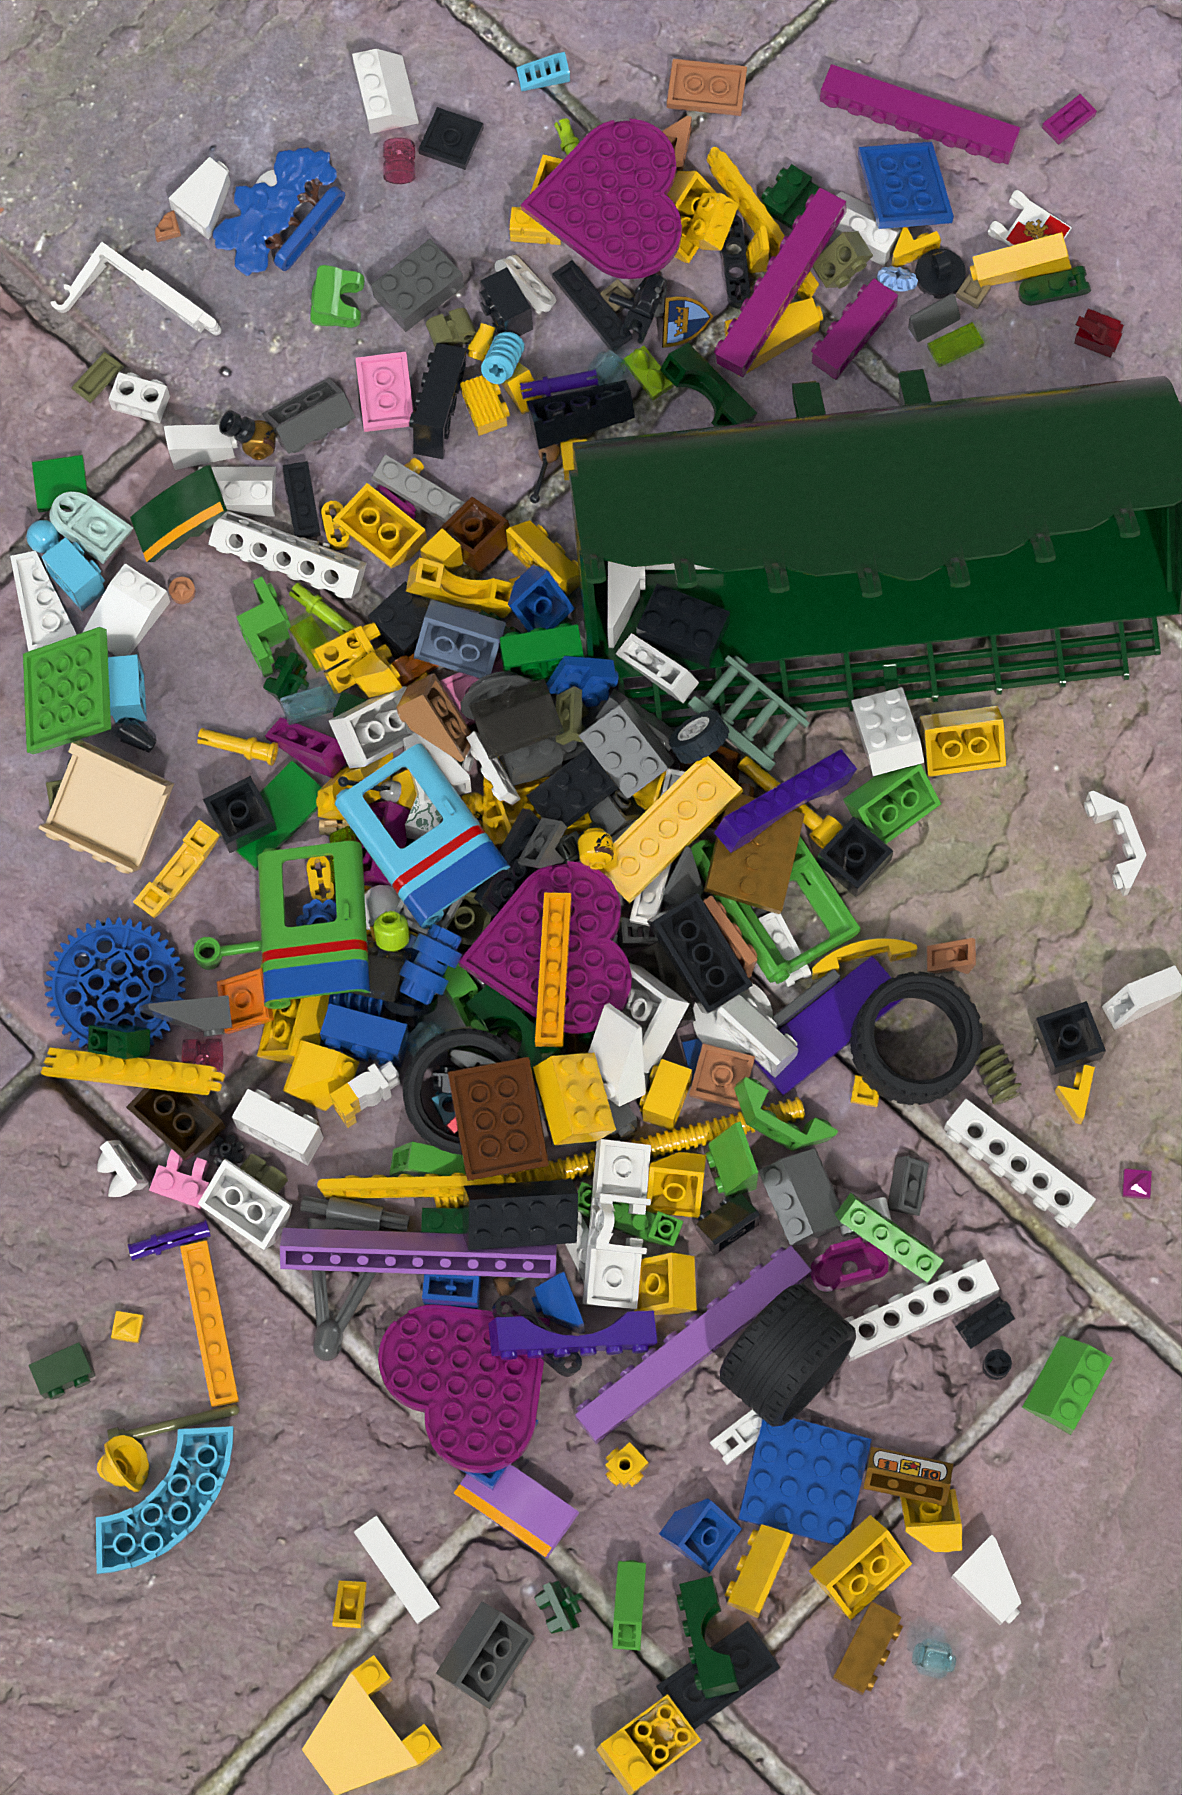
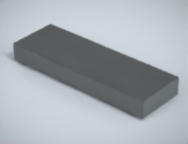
[772,969,840,1030]

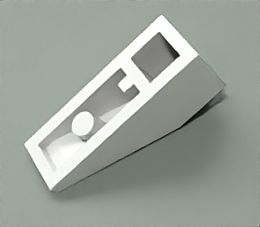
[616,633,699,703]

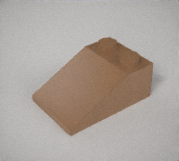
[396,673,472,762]

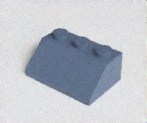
[413,599,506,678]

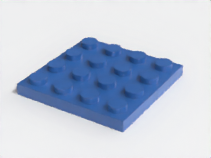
[737,1418,872,1546]

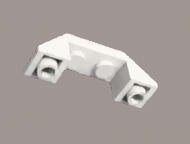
[1084,791,1146,896]

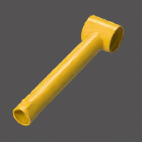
[737,756,843,849]

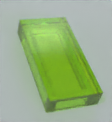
[927,322,984,367]

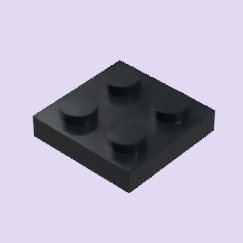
[418,107,484,170]

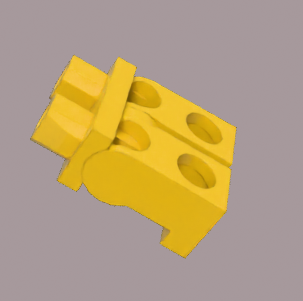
[311,623,392,694]

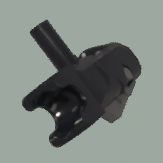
[608,274,667,344]

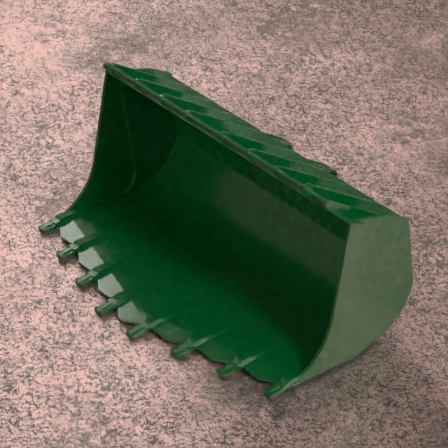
[569,369,1182,727]

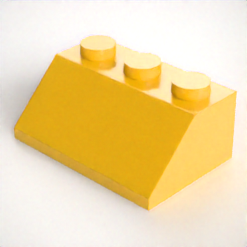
[667,171,717,263]
[333,483,427,569]
[506,520,580,597]
[920,706,1006,777]
[257,995,330,1064]
[809,1515,912,1620]
[725,1524,793,1618]

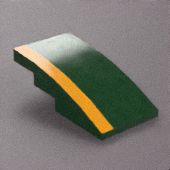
[130,465,227,562]

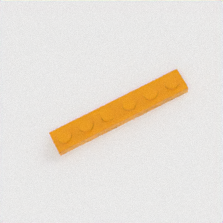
[535,892,572,1047]
[180,1241,239,1408]

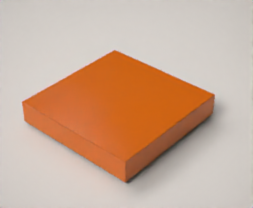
[216,968,274,1034]

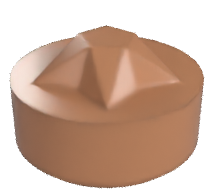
[169,577,196,604]

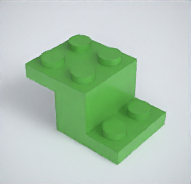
[236,577,291,678]

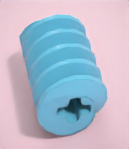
[481,332,525,385]

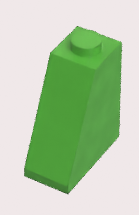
[442,963,479,1027]
[389,1141,466,1177]
[612,1560,646,1651]

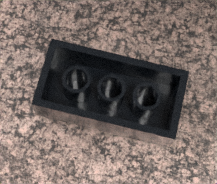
[647,893,753,1014]
[463,1179,578,1250]

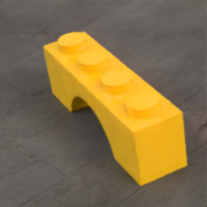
[406,557,514,618]

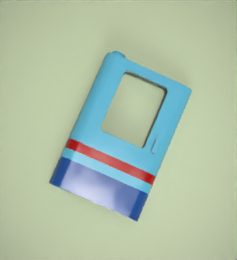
[335,744,510,929]

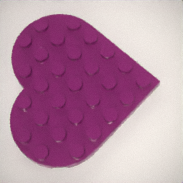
[520,118,682,279]
[459,861,632,1034]
[378,1305,550,1473]

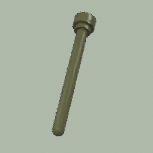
[107,1405,240,1440]

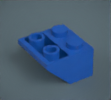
[422,1274,482,1309]

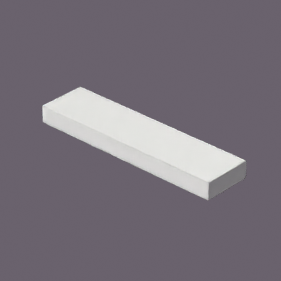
[354,1516,440,1624]

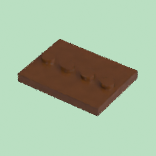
[448,1057,549,1181]

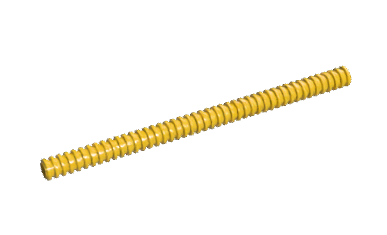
[434,1096,805,1209]

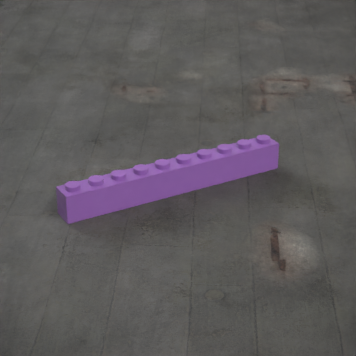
[280,1228,557,1278]
[575,1246,812,1444]

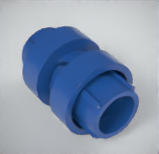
[399,923,463,1005]

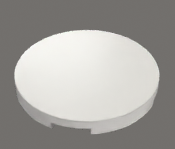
[692,983,773,1054]

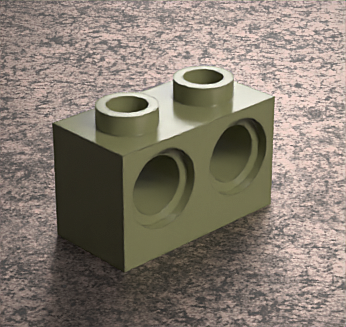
[813,231,873,289]

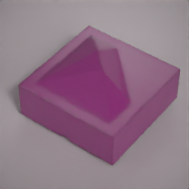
[1122,1169,1152,1200]

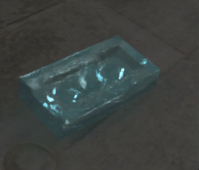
[280,684,337,725]

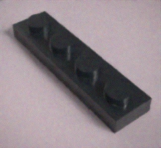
[552,260,633,352]

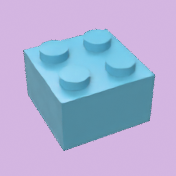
[108,655,147,724]

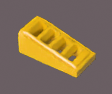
[746,226,770,273]

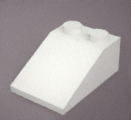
[608,561,645,648]
[82,564,171,656]
[588,1003,646,1107]

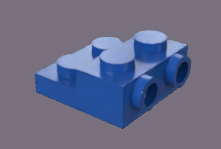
[546,656,618,707]

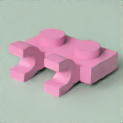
[149,1149,210,1209]

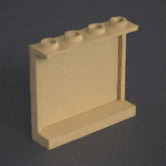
[38,740,175,874]

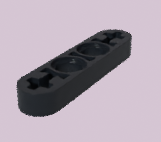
[722,214,750,309]
[492,1295,582,1377]

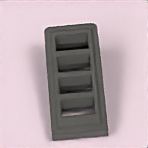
[617,917,661,948]

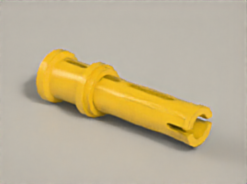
[197,728,278,766]

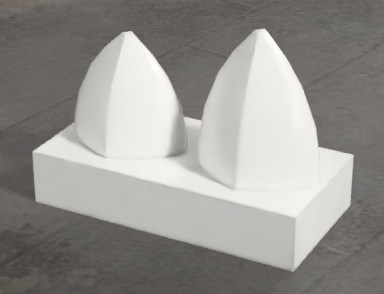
[97,1140,149,1197]

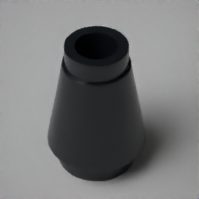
[116,718,157,753]

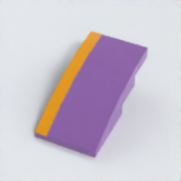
[454,1464,579,1559]

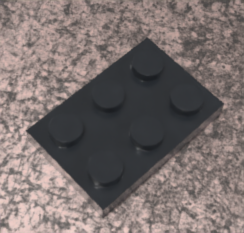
[526,747,618,829]

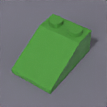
[705,1121,758,1198]

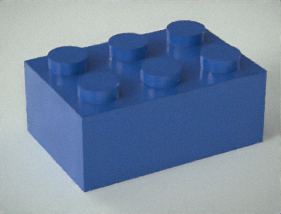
[320,1004,411,1067]

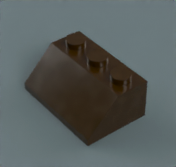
[126,1088,226,1161]

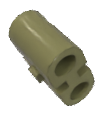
[425,308,476,346]
[240,1154,288,1194]

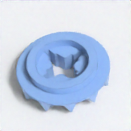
[877,266,918,291]

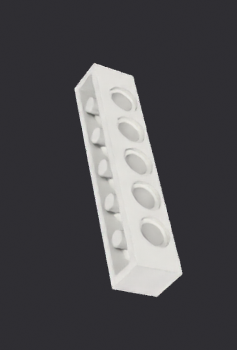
[208,511,367,598]
[944,1099,1096,1230]
[844,1259,999,1362]

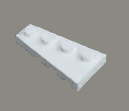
[10,551,77,651]

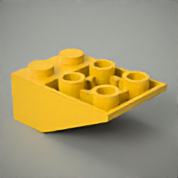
[596,1694,702,1795]

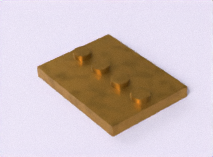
[704,794,805,914]

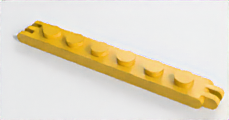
[706,147,819,300]
[41,1048,225,1095]
[317,1173,517,1199]

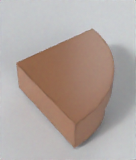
[155,210,181,242]

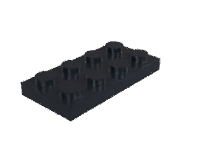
[474,808,540,918]
[656,1621,781,1730]

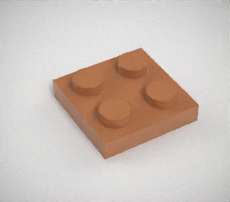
[689,1043,755,1110]

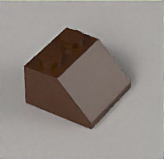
[437,497,511,573]

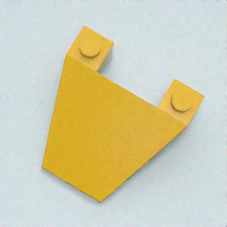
[302,1655,443,1795]

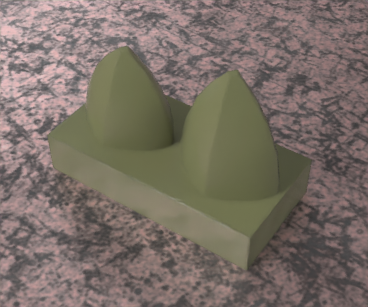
[556,686,589,745]

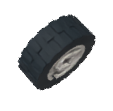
[669,710,729,764]

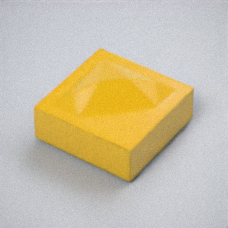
[111,1311,144,1343]

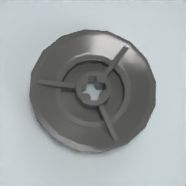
[460,671,537,721]

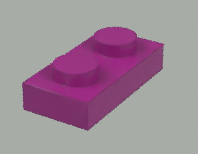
[1042,94,1097,145]

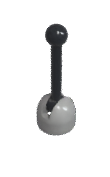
[338,776,401,803]

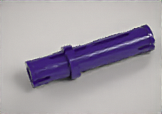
[520,369,599,399]
[127,1220,211,1261]

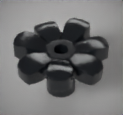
[210,1135,244,1167]

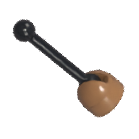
[530,445,560,504]

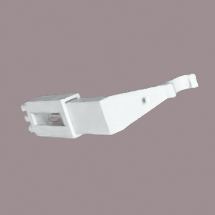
[51,242,221,336]

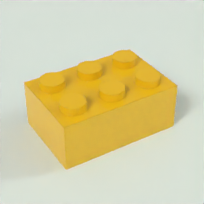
[533,1053,616,1145]

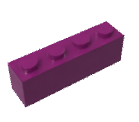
[811,278,898,380]

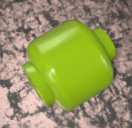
[373,911,410,952]

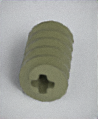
[975,1044,1022,1105]

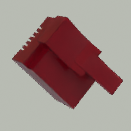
[1074,309,1124,358]

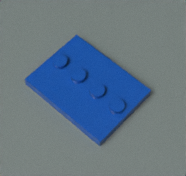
[858,142,954,229]

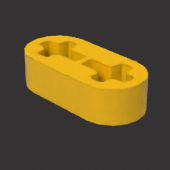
[321,501,350,550]
[307,856,335,903]

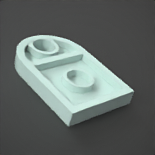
[50,492,133,564]

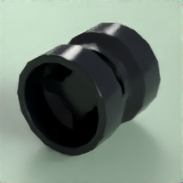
[219,410,255,443]
[982,1349,1012,1381]

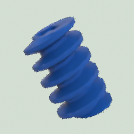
[328,987,385,1018]

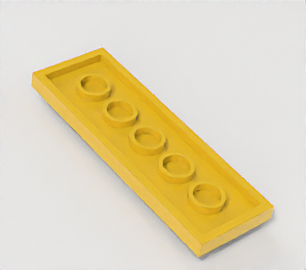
[598,756,743,904]

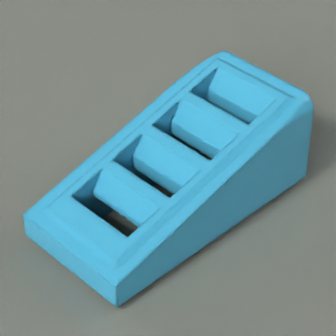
[516,52,570,92]

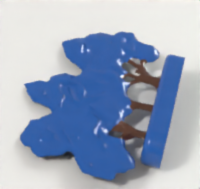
[213,147,346,276]

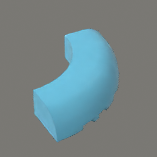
[96,1426,234,1574]

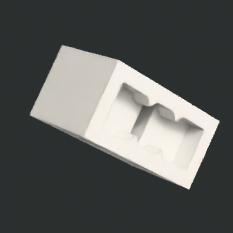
[108,372,170,423]

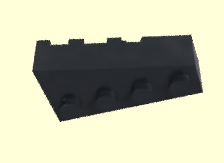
[409,343,466,460]
[526,380,635,450]

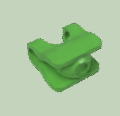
[310,265,365,328]

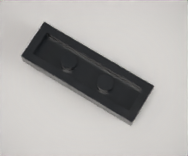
[282,461,321,538]

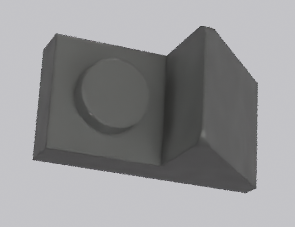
[517,817,567,868]

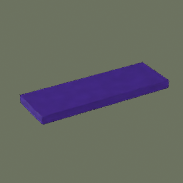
[749,956,904,1097]

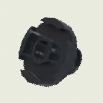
[915,248,966,299]
[384,984,438,1034]

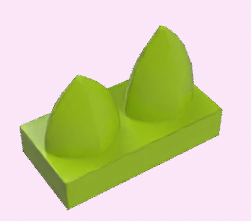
[623,345,674,401]

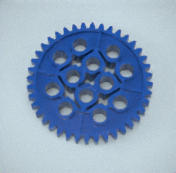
[45,917,186,1049]

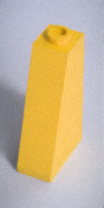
[970,233,1072,287]
[724,298,823,377]

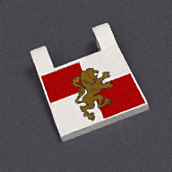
[988,190,1072,246]

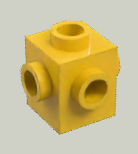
[605,1442,649,1489]

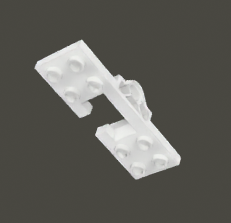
[582,1139,651,1309]

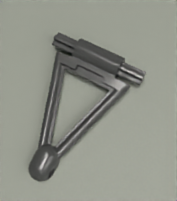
[300,1195,410,1361]

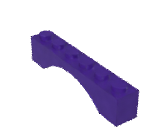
[714,749,857,853]
[488,1311,657,1360]

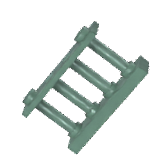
[687,655,809,772]

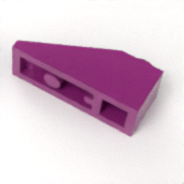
[265,717,346,778]

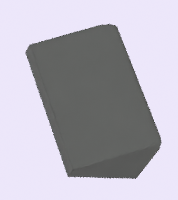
[908,294,960,342]
[888,1156,929,1216]

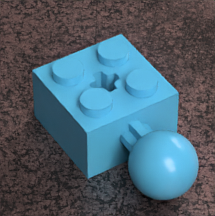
[26,520,105,611]

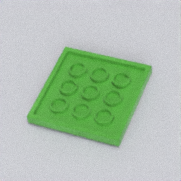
[23,627,111,754]

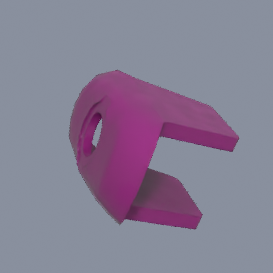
[811,1237,889,1292]

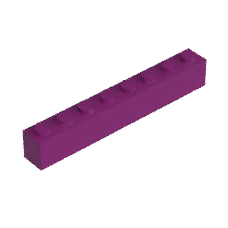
[820,64,1021,165]
[714,188,847,377]

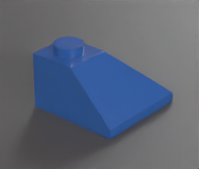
[508,564,575,632]
[531,1272,585,1334]
[659,1498,742,1574]

